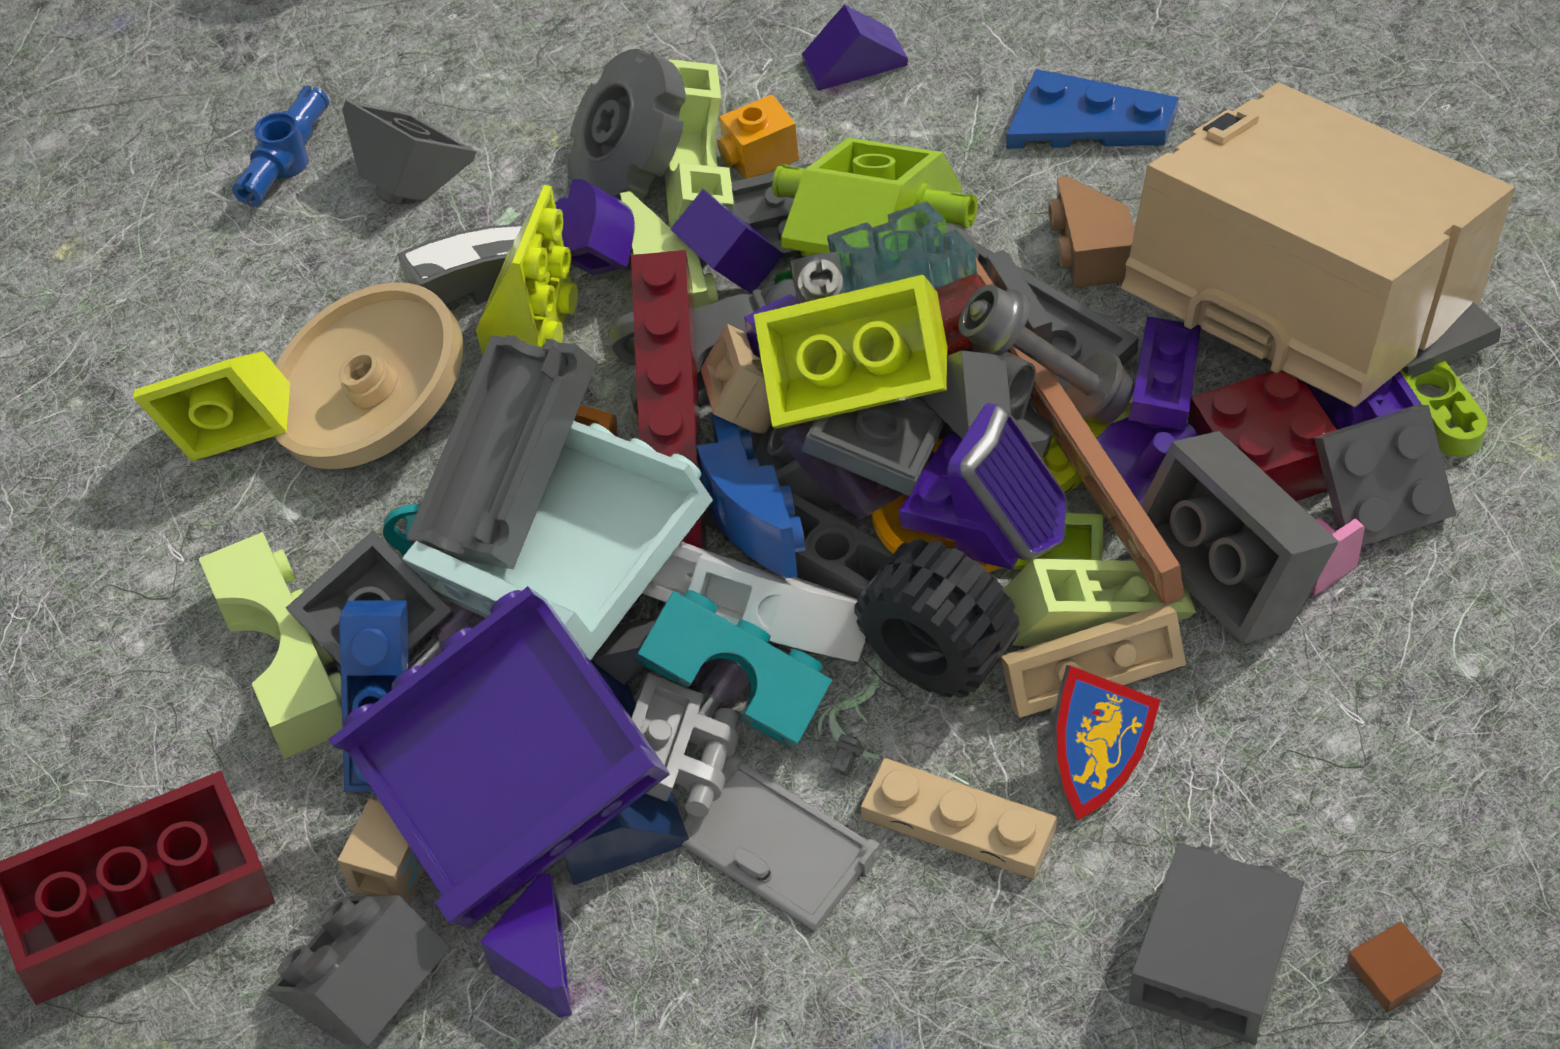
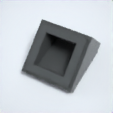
[592,616,658,685]

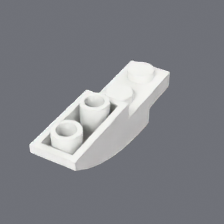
[642,542,866,662]

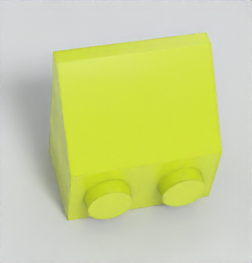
[133,351,290,461]

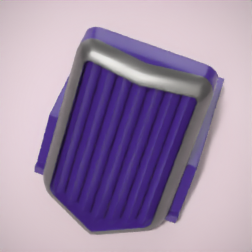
[898,403,1067,570]

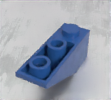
[339,600,408,792]

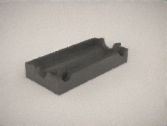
[406,335,597,570]

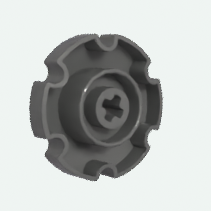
[567,49,686,200]

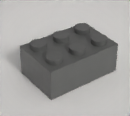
[1141,431,1339,644]

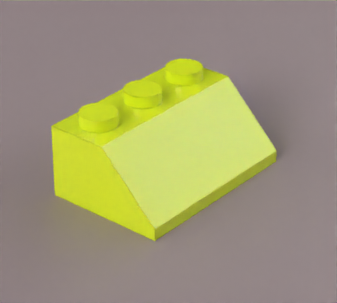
[754,275,947,429]

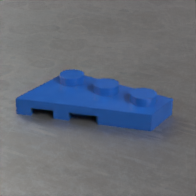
[1006,69,1179,149]

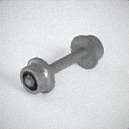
[958,284,1134,425]

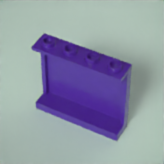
[328,586,670,928]

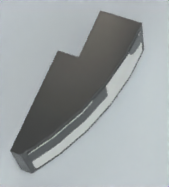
[397,224,523,305]

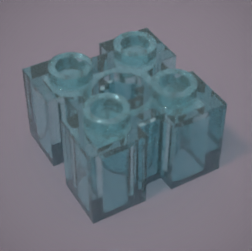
[827,201,979,321]

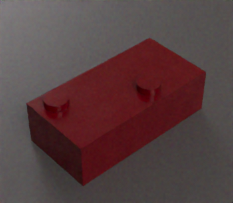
[0,770,275,1005]

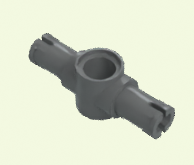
[790,252,847,304]

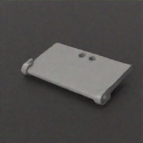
[682,754,883,932]

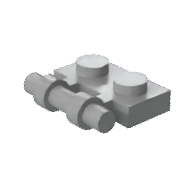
[631,673,739,817]

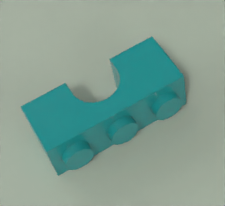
[633,590,832,748]

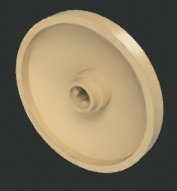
[274,282,463,469]

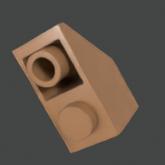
[1048,176,1135,288]

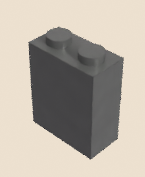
[1129,842,1304,1045]

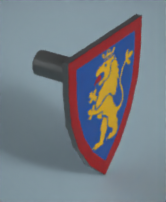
[1049,665,1161,820]

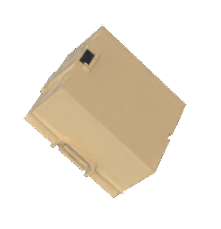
[1121,82,1515,407]

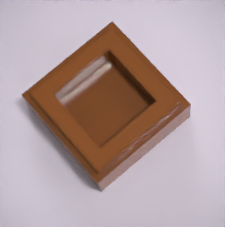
[1346,921,1443,1013]

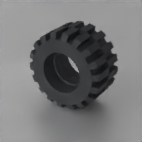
[854,539,1020,698]

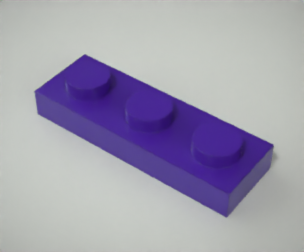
[1128,316,1201,431]

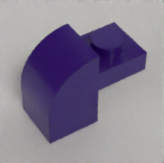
[555,179,635,276]

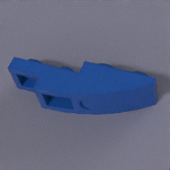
[697,413,805,578]

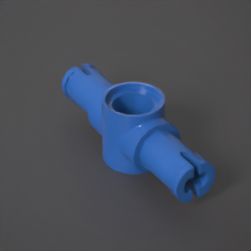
[232,85,329,206]

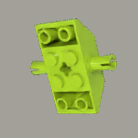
[772,137,978,267]

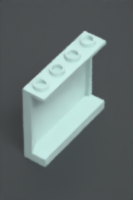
[402,420,713,660]

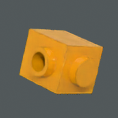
[717,94,799,179]

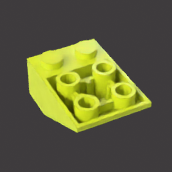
[476,185,578,357]

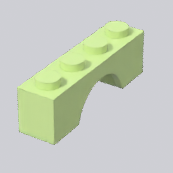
[664,59,734,228]
[199,532,342,759]

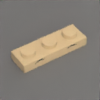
[1001,604,1186,718]
[861,758,1057,880]

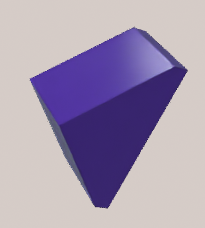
[802,4,908,91]
[670,188,784,294]
[480,873,572,1017]

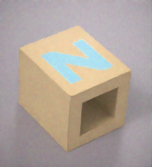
[337,799,424,903]

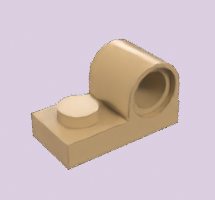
[701,324,772,434]

